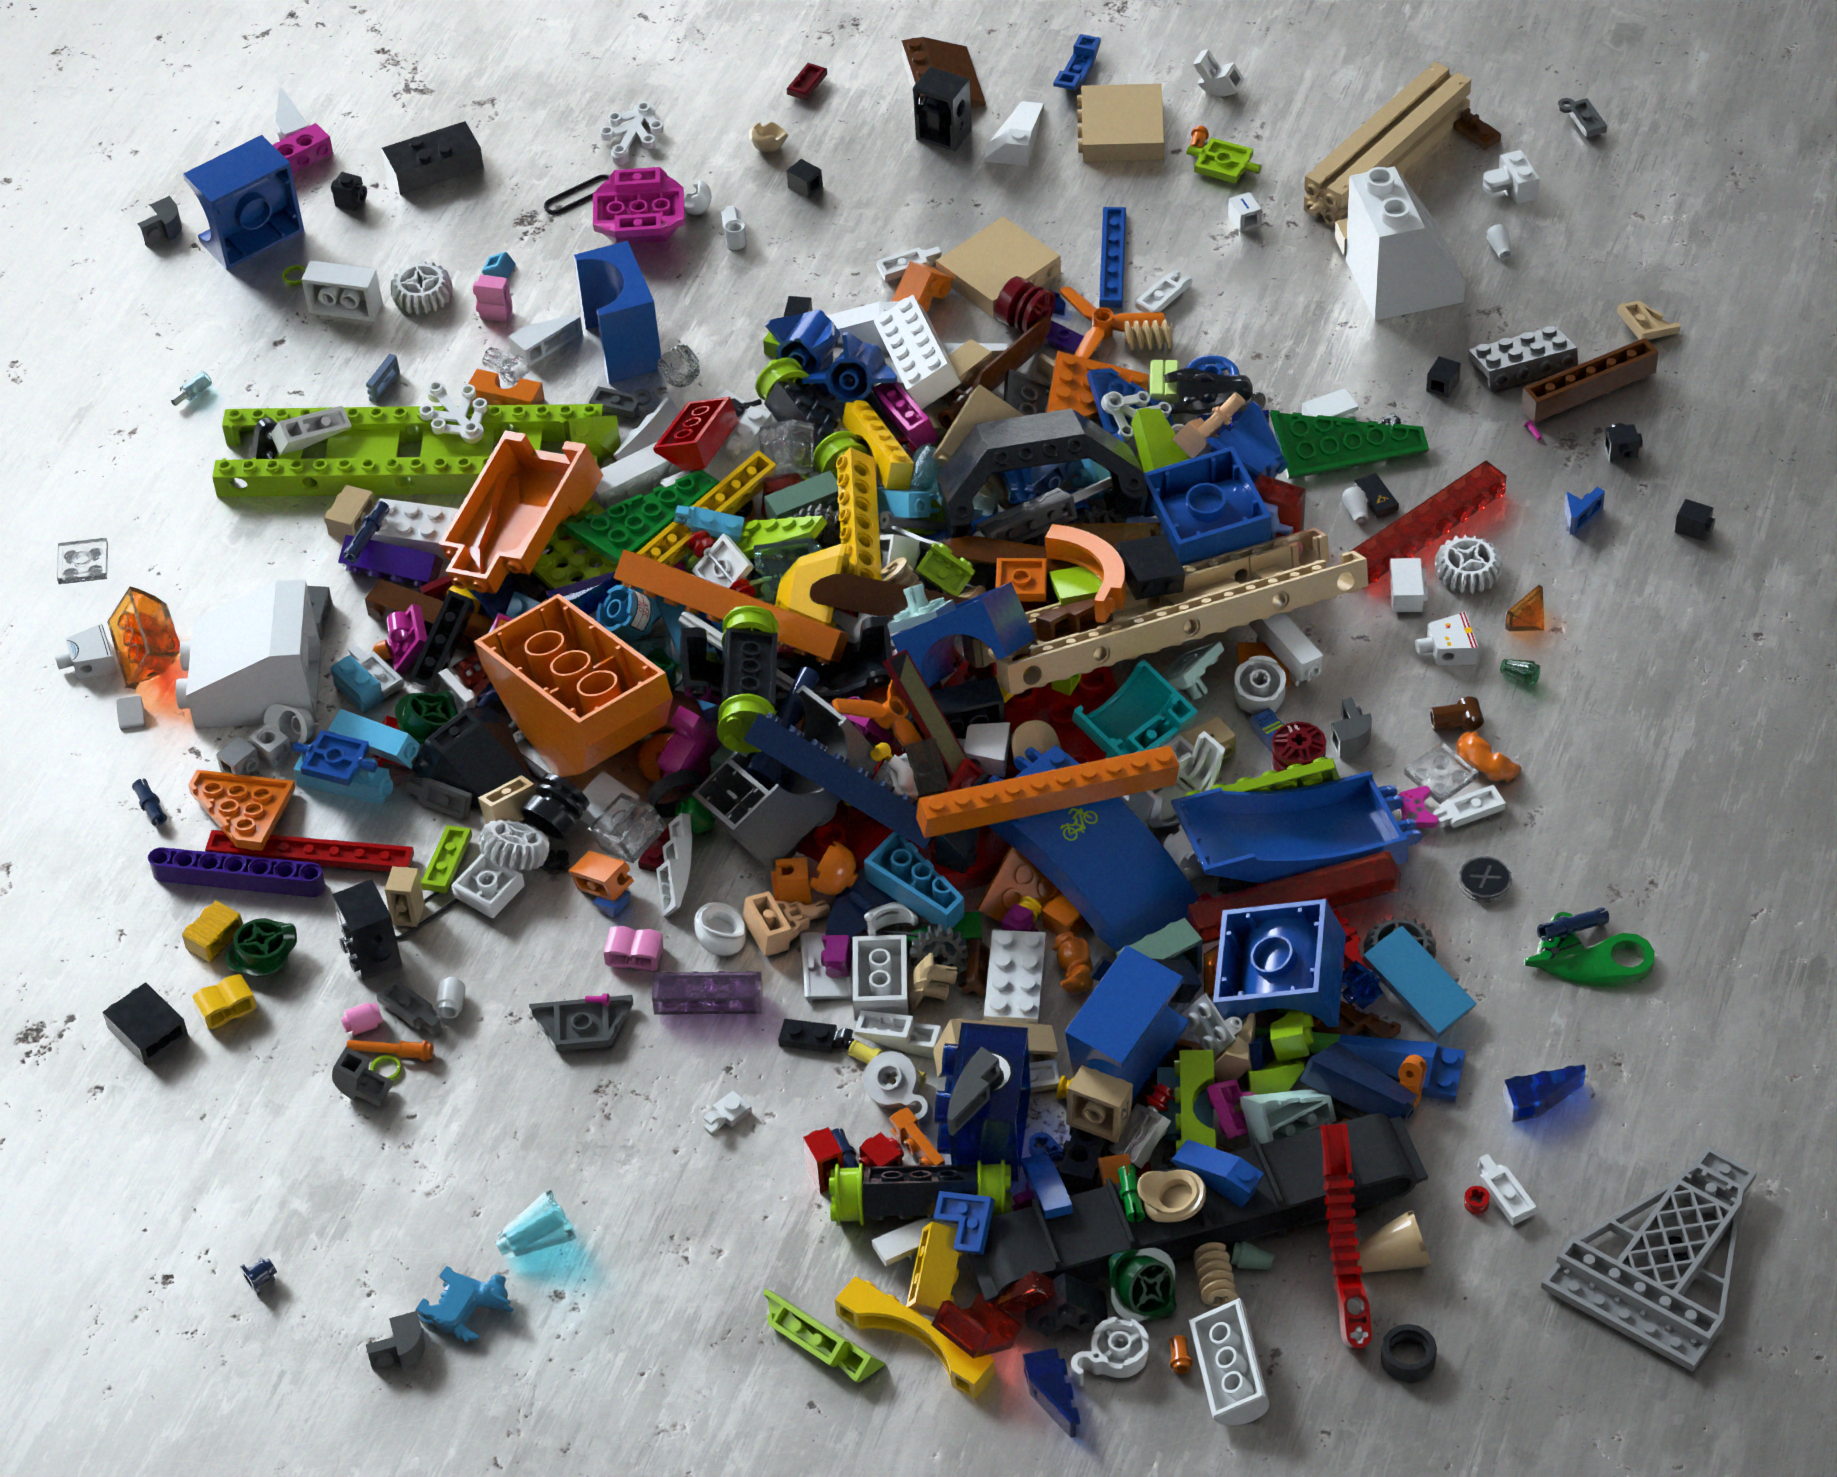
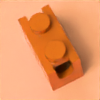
[569,851,634,901]
[771,857,812,905]

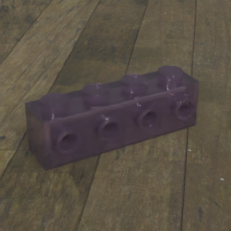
[652,971,763,1015]

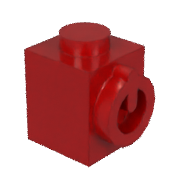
[859,1132,904,1171]

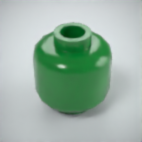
[675,796,715,834]

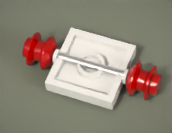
[688,531,756,598]
[1099,1082,1175,1171]

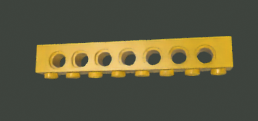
[836,447,882,580]
[637,450,777,567]

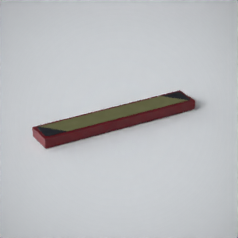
[882,649,968,781]

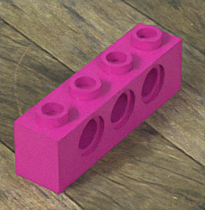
[273,123,333,174]
[872,381,940,452]

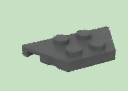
[529,995,634,1051]

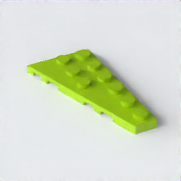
[685,516,827,574]
[1180,757,1340,798]

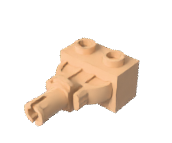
[1173,392,1245,459]
[742,891,830,957]

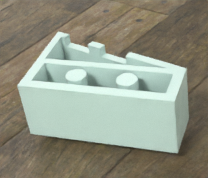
[1240,1089,1336,1146]

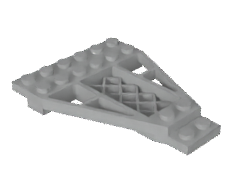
[1541,1146,1757,1372]

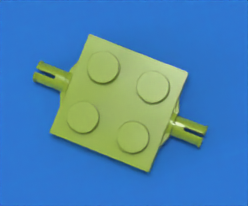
[1186,137,1261,184]

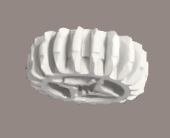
[390,261,453,315]
[1435,535,1502,594]
[478,819,550,871]

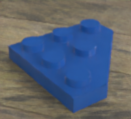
[1087,368,1175,434]

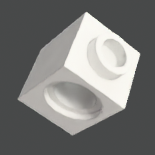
[249,723,292,769]

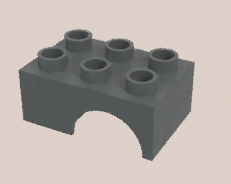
[692,685,880,870]

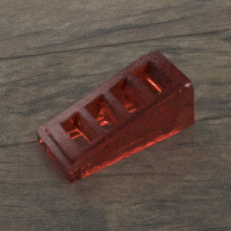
[452,652,488,690]
[994,1270,1057,1315]

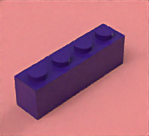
[338,535,444,588]

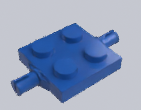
[292,730,378,786]

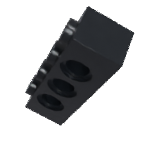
[409,590,475,694]
[1056,1126,1110,1194]

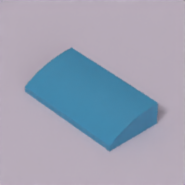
[1362,926,1477,1040]

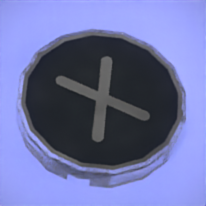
[1459,856,1512,903]

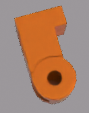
[1398,1055,1427,1109]

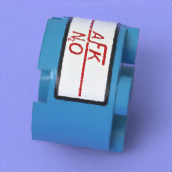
[596,585,654,642]

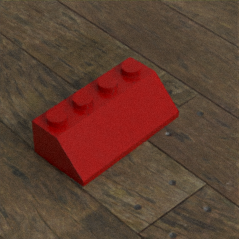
[653,397,739,471]

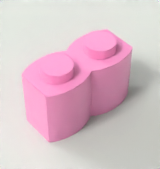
[473,275,513,323]
[604,926,663,971]

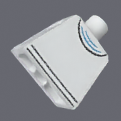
[55,623,117,679]

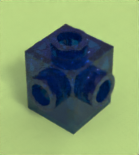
[1341,960,1384,1010]

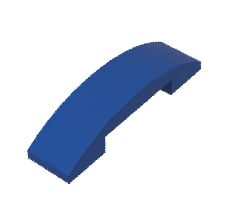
[1053,34,1101,90]

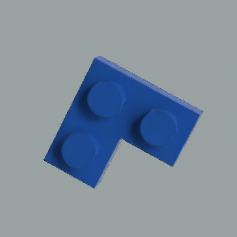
[934,1191,995,1255]

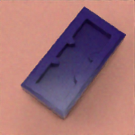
[1044,321,1084,355]

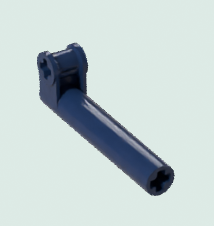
[746,667,820,792]

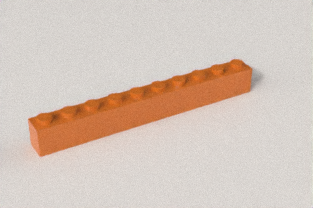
[613,550,850,665]
[916,745,1180,838]

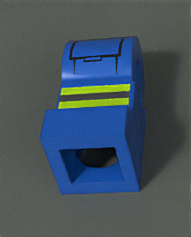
[1249,708,1284,752]

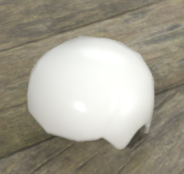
[684,180,712,215]

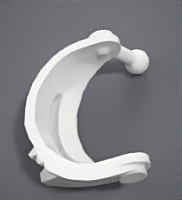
[864,902,918,936]

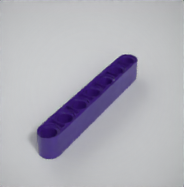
[148,847,326,897]

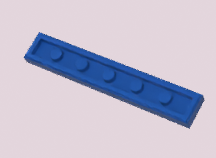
[1099,207,1126,308]

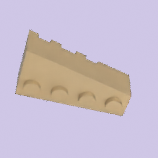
[933,1018,1058,1078]

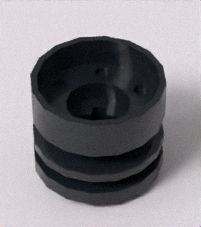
[520,773,590,841]

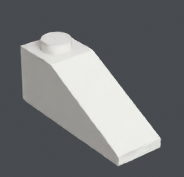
[275,88,309,142]
[508,314,583,367]
[271,405,352,455]

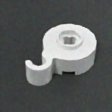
[863,1051,933,1125]
[1071,1317,1149,1386]

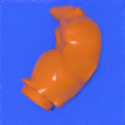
[1456,731,1522,783]
[1052,932,1093,996]

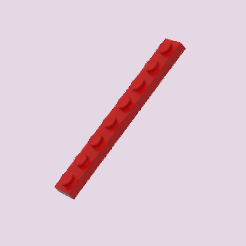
[205,830,414,872]

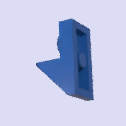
[1564,487,1605,535]

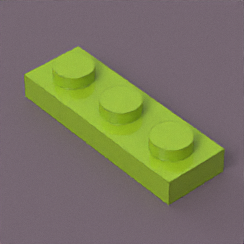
[421,825,473,893]

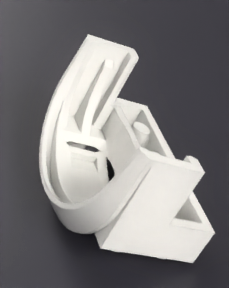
[1119,731,1225,828]

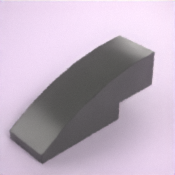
[947,1047,1000,1136]

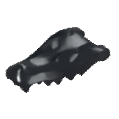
[1163,368,1253,415]

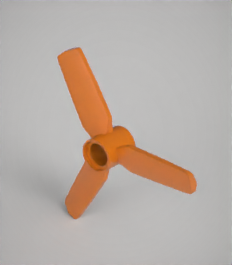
[1060,287,1165,359]
[833,679,938,773]

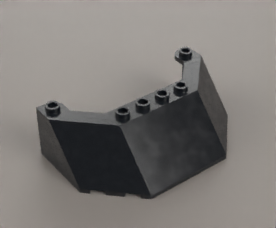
[936,408,1148,539]
[679,616,892,711]

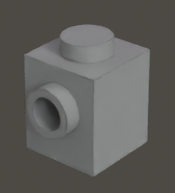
[216,736,260,775]

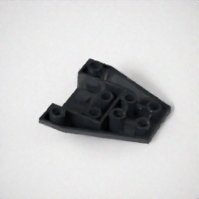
[412,707,535,809]

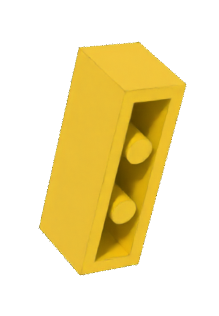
[906,1221,962,1318]

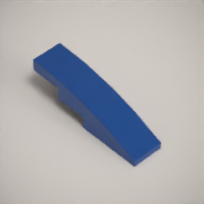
[1020,1153,1073,1219]

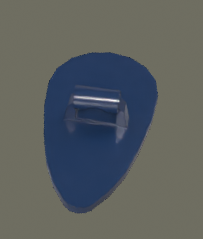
[825,868,897,939]

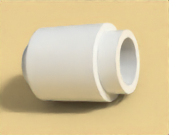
[435,977,466,1019]

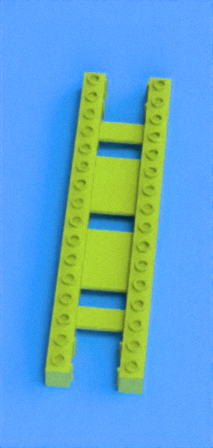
[212,404,604,497]

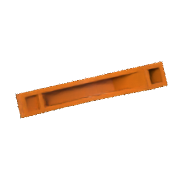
[1045,524,1127,623]

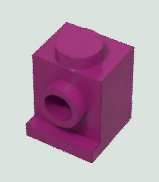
[1001,903,1038,932]
[821,935,853,978]

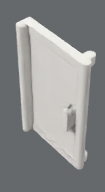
[800,932,853,1003]

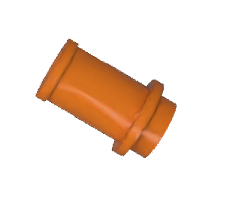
[1190,125,1209,149]
[1169,1335,1193,1374]

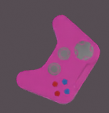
[1398,786,1438,828]

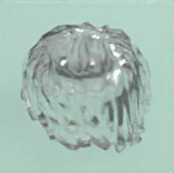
[657,344,700,388]

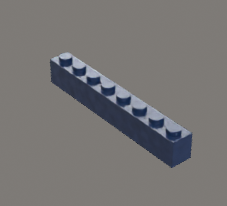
[743,712,936,850]

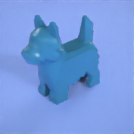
[415,1266,514,1343]

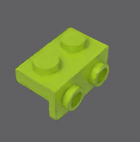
[915,543,975,596]

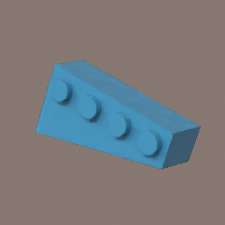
[864,831,964,930]

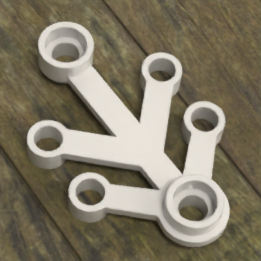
[600,102,663,165]
[419,381,488,444]
[1101,391,1185,441]

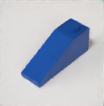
[1171,1139,1264,1209]

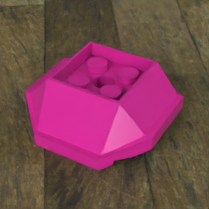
[593,167,685,244]

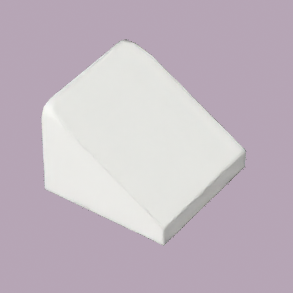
[116,695,145,729]

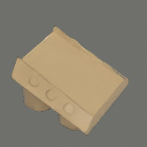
[1214,1013,1256,1083]

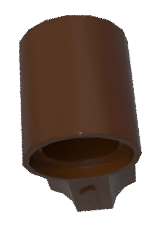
[1430,696,1484,731]

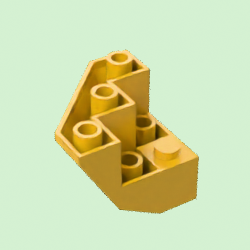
[775,544,850,629]

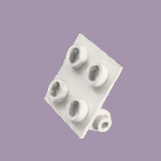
[1182,993,1242,1057]

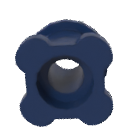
[240,1257,277,1295]

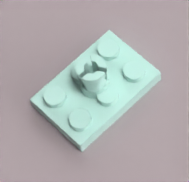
[887,584,956,634]
[1160,641,1224,701]

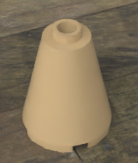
[1355,1210,1432,1273]

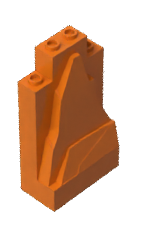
[439,431,604,594]

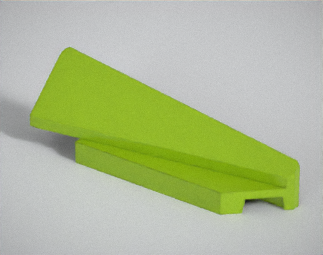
[763,1288,885,1383]

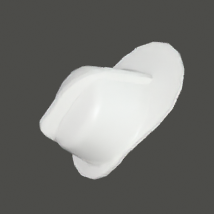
[264,704,319,746]

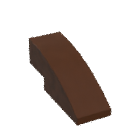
[1036,598,1113,642]

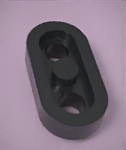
[252,418,278,459]

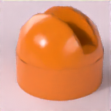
[372,640,392,661]

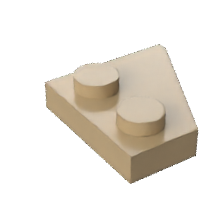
[1617,300,1681,340]

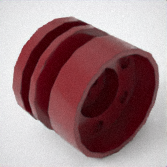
[995,276,1056,333]
[1271,721,1327,772]

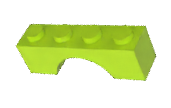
[1271,1008,1314,1062]
[1174,1050,1216,1153]

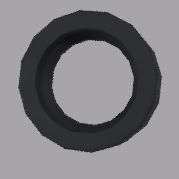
[1381,1324,1437,1382]

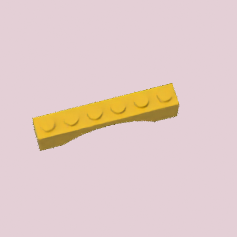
[842,400,914,490]
[835,1276,995,1399]

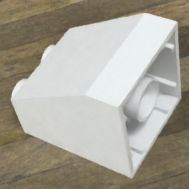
[1346,166,1466,321]
[176,579,321,728]

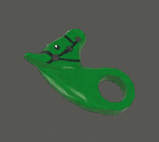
[1524,912,1655,987]

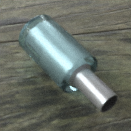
[171,371,212,406]

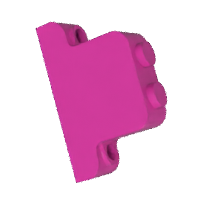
[658,705,722,791]

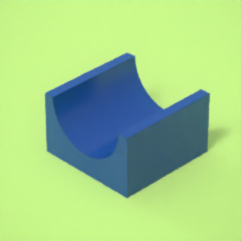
[183,135,304,270]
[574,241,663,384]
[1143,446,1271,566]
[891,582,1035,688]
[1213,899,1346,1027]
[1065,945,1189,1107]

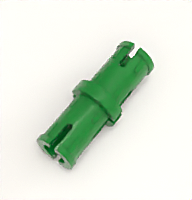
[1118,1165,1145,1222]

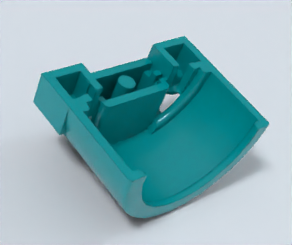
[1073,660,1198,759]

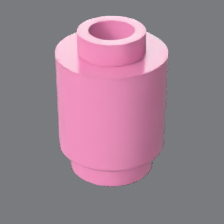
[341,1002,383,1036]

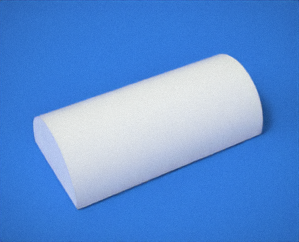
[1189,1298,1270,1425]

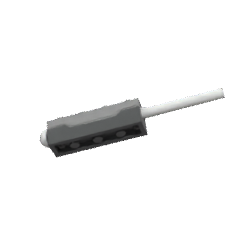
[973,477,1112,543]

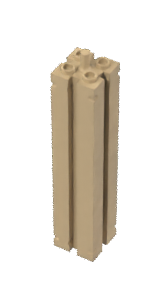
[1304,61,1471,226]

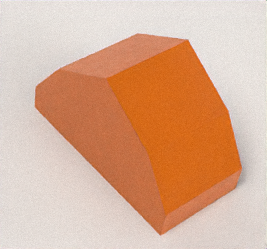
[474,594,673,777]

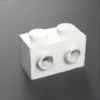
[1389,558,1428,612]

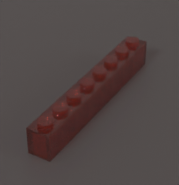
[1349,460,1507,588]
[1188,850,1401,945]

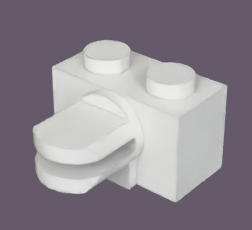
[1483,150,1539,204]

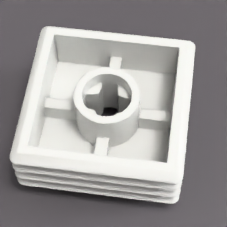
[451,854,525,918]

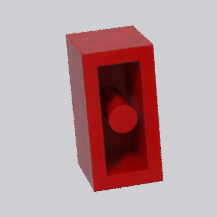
[803,1127,844,1194]

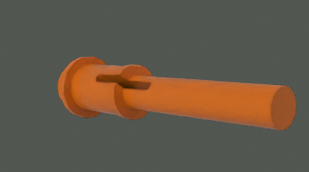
[346,1040,434,1062]

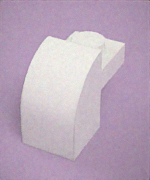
[1193,49,1245,97]

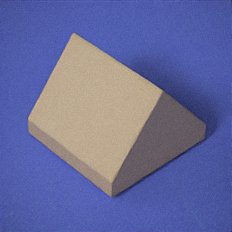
[1037,353,1055,381]

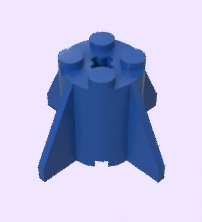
[765,309,841,397]
[802,332,897,403]
[1206,401,1288,494]

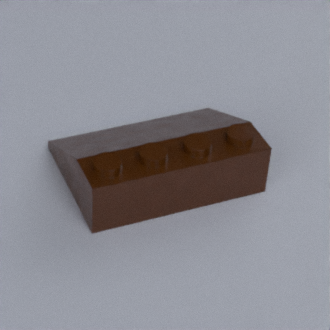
[901,37,986,108]

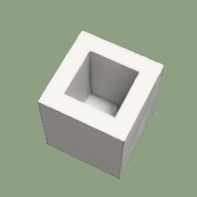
[1228,192,1261,232]

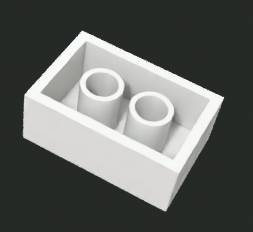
[302,260,383,322]
[853,935,909,1021]

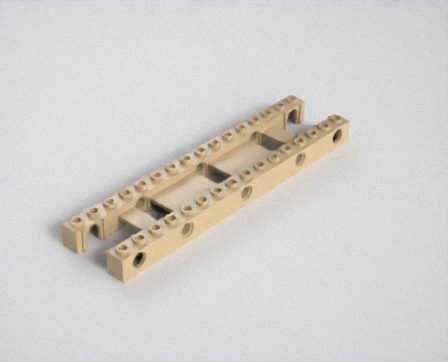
[962,527,1368,694]

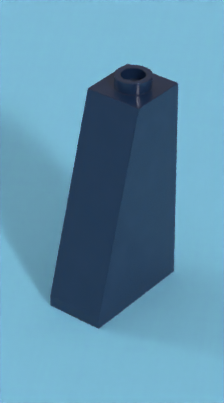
[1300,1042,1417,1121]

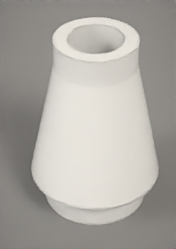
[1486,224,1512,260]
[1342,486,1369,524]

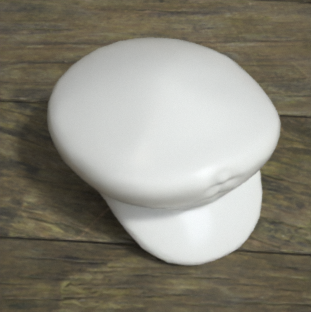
[694,902,747,956]

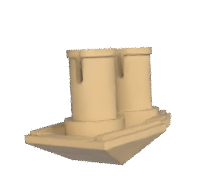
[908,953,957,1011]

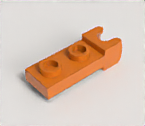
[889,1108,945,1165]

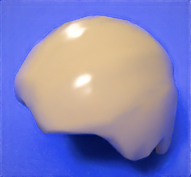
[749,122,788,153]

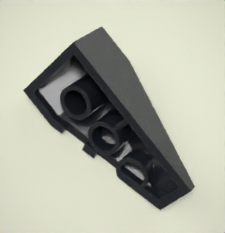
[936,773,989,874]
[1089,956,1202,1003]

